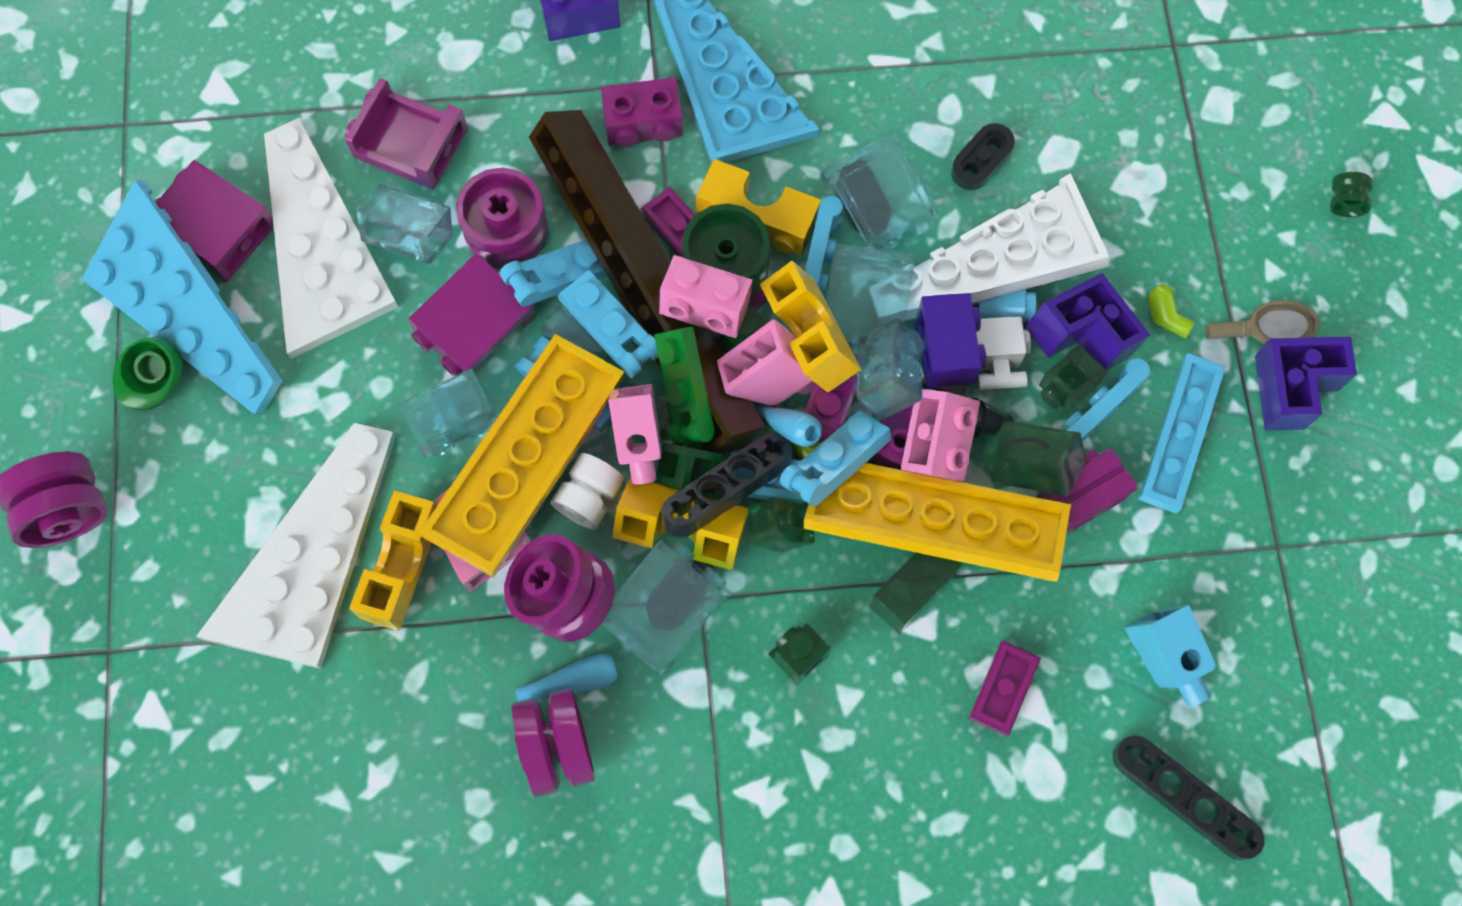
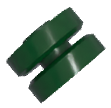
[682,203,771,299]

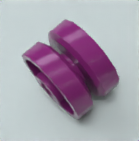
[456,167,549,269]
[0,451,108,548]
[504,535,615,642]
[511,687,596,798]

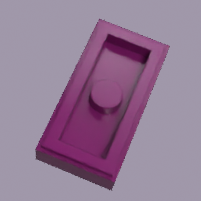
[968,640,1041,737]

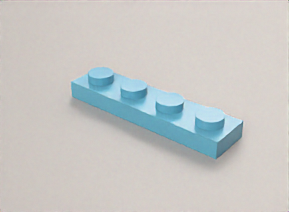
[1138,353,1226,514]

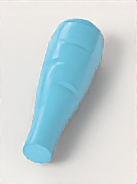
[755,404,822,447]
[515,653,618,702]

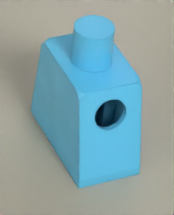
[1124,605,1216,707]

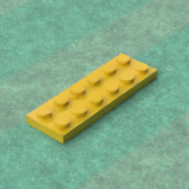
[420,334,625,578]
[804,463,1071,582]

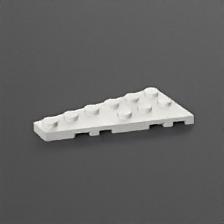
[264,118,398,359]
[869,173,1110,327]
[196,423,396,669]

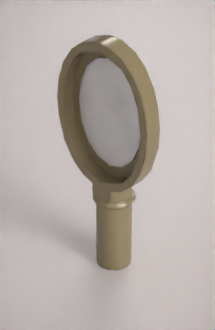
[1205,300,1319,344]

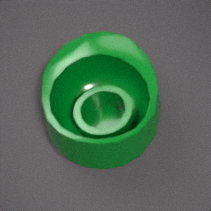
[112,337,183,410]

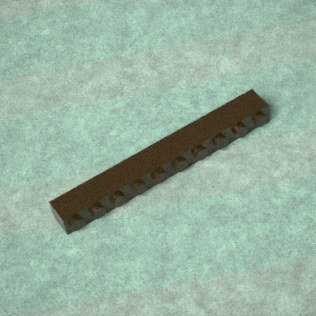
[529,110,766,454]

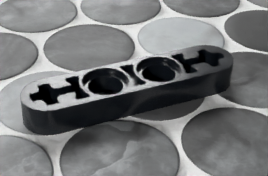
[661,433,793,538]
[1113,735,1265,860]

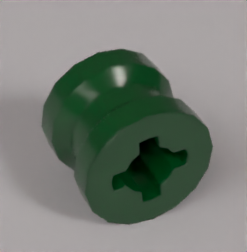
[1330,172,1372,217]

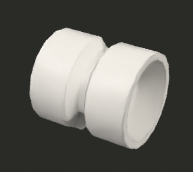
[550,453,625,530]

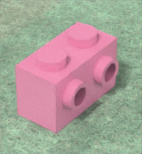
[659,255,752,338]
[901,388,980,482]

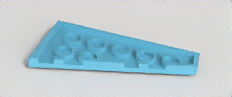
[653,0,820,165]
[82,179,282,414]

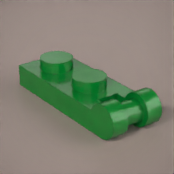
[654,326,714,446]

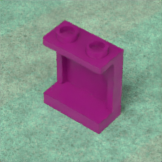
[345,78,468,190]
[154,160,274,282]
[408,253,536,382]

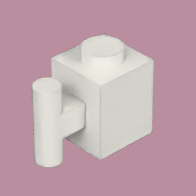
[976,316,1031,391]

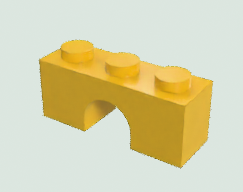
[696,159,821,256]
[760,261,862,392]
[612,477,749,570]
[349,490,437,631]

